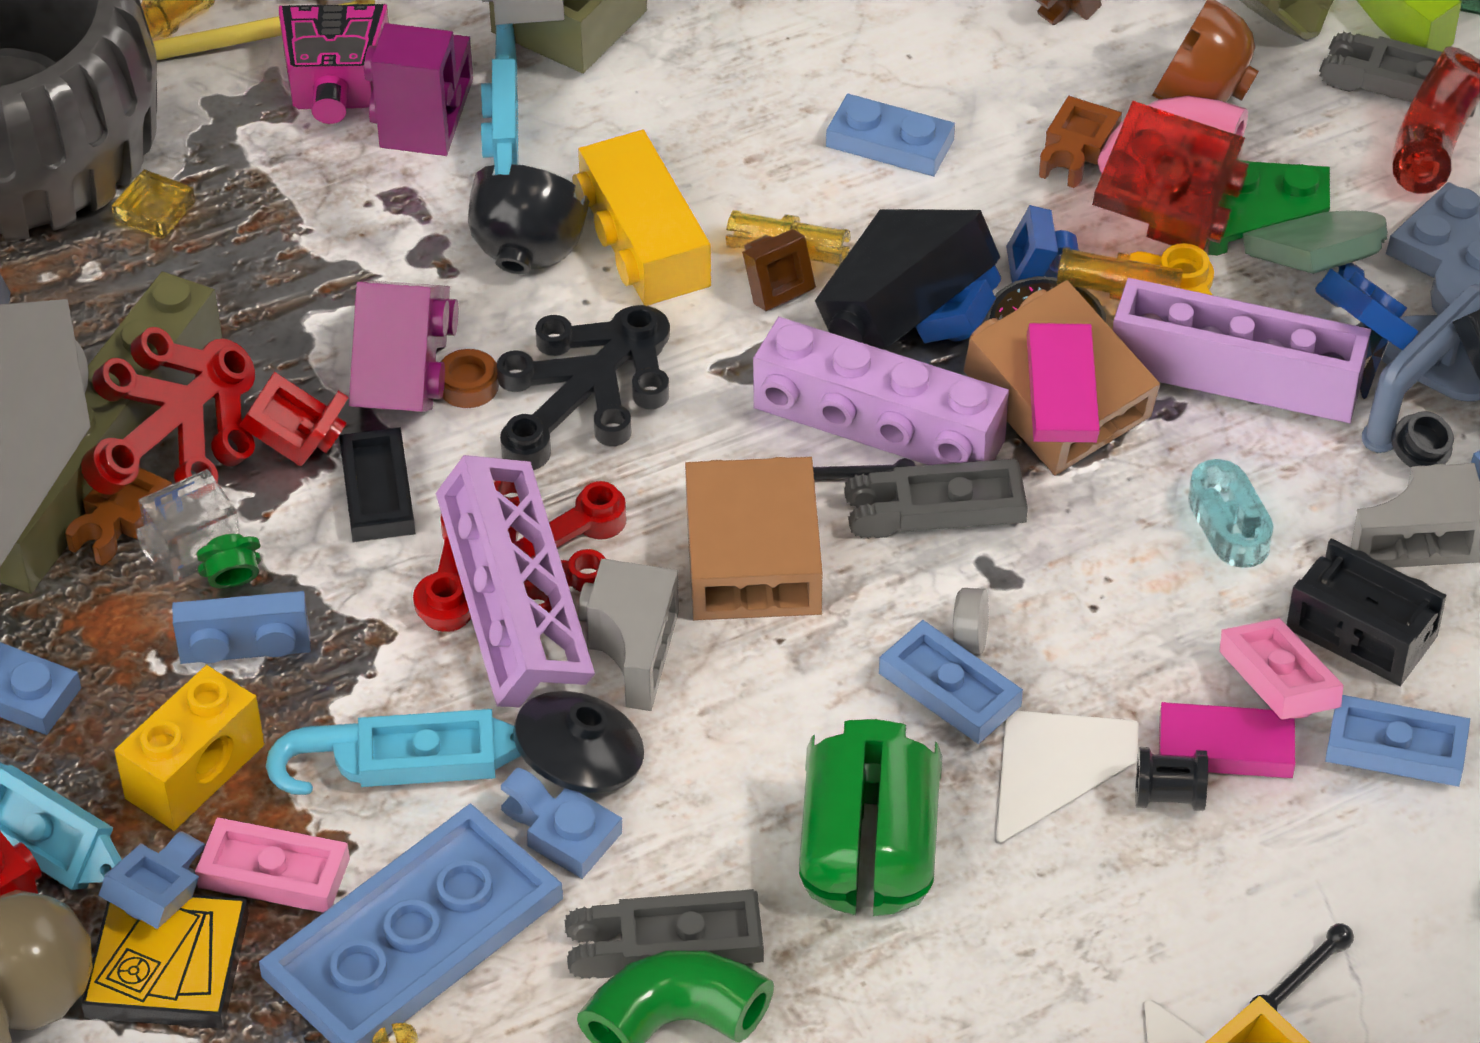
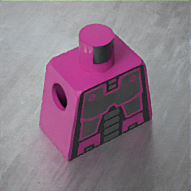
[279,4,389,124]

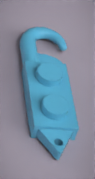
[481,24,519,175]
[266,709,521,795]
[0,762,122,890]

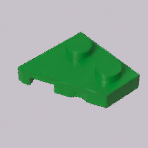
[1208,159,1330,256]

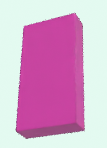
[1026,323,1100,443]
[1159,702,1295,778]

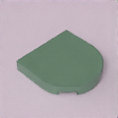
[1243,211,1388,274]

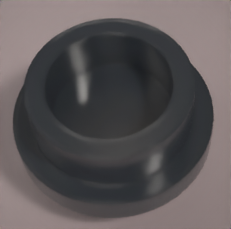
[1391,411,1454,467]

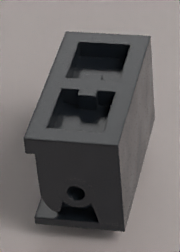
[1286,538,1447,687]

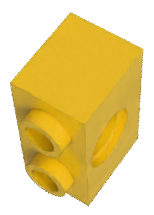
[114,664,265,831]

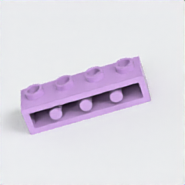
[1113,278,1371,423]
[753,316,1009,465]

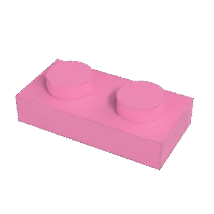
[1220,618,1344,720]
[195,817,350,913]

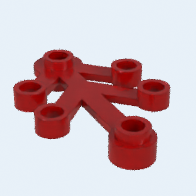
[81,327,255,499]
[413,480,626,632]

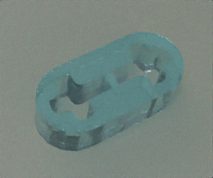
[1188,459,1274,568]

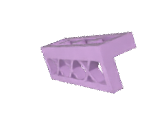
[436,455,595,708]

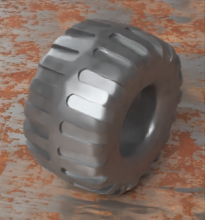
[0,0,157,242]

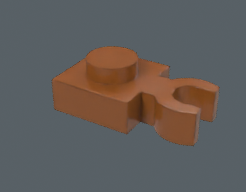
[1039,95,1122,188]
[65,463,174,565]

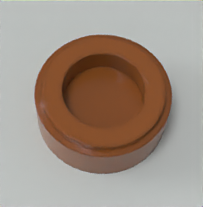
[440,349,499,408]

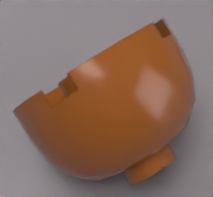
[1152,0,1259,102]

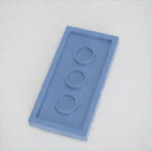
[259,803,563,1043]

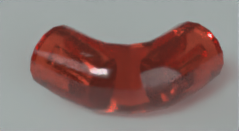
[1392,46,1480,194]

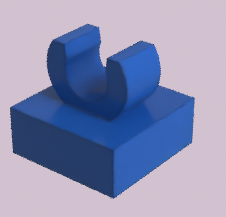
[1006,205,1079,283]

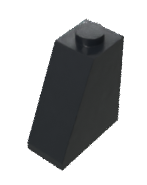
[815,209,1000,349]

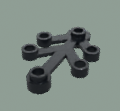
[497,305,670,470]

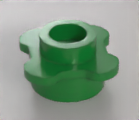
[196,534,261,589]

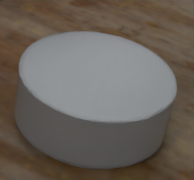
[953,588,989,654]

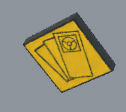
[81,895,249,1029]

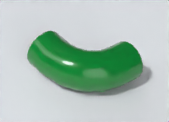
[577,950,774,1043]

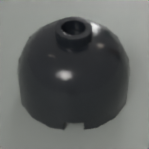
[468,164,590,274]

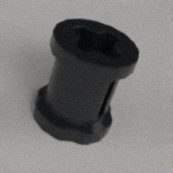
[1135,747,1208,811]

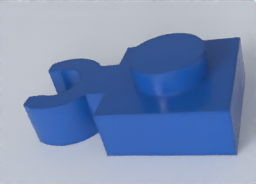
[915,266,1001,343]

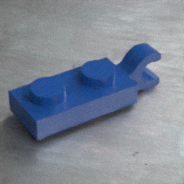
[1315,262,1419,350]

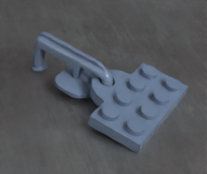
[1362,182,1480,453]

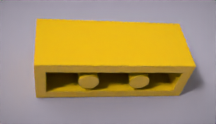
[572,129,711,306]

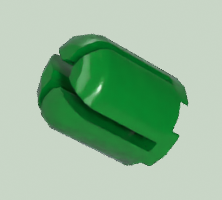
[799,719,943,917]

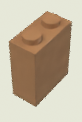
[964,280,1160,476]
[685,457,823,621]

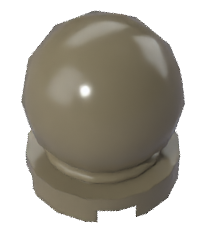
[0,890,93,1043]

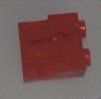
[1092,101,1250,251]

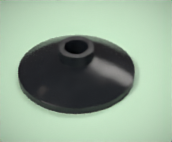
[513,691,644,793]

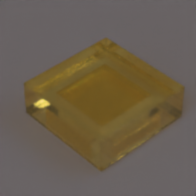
[112,169,196,239]

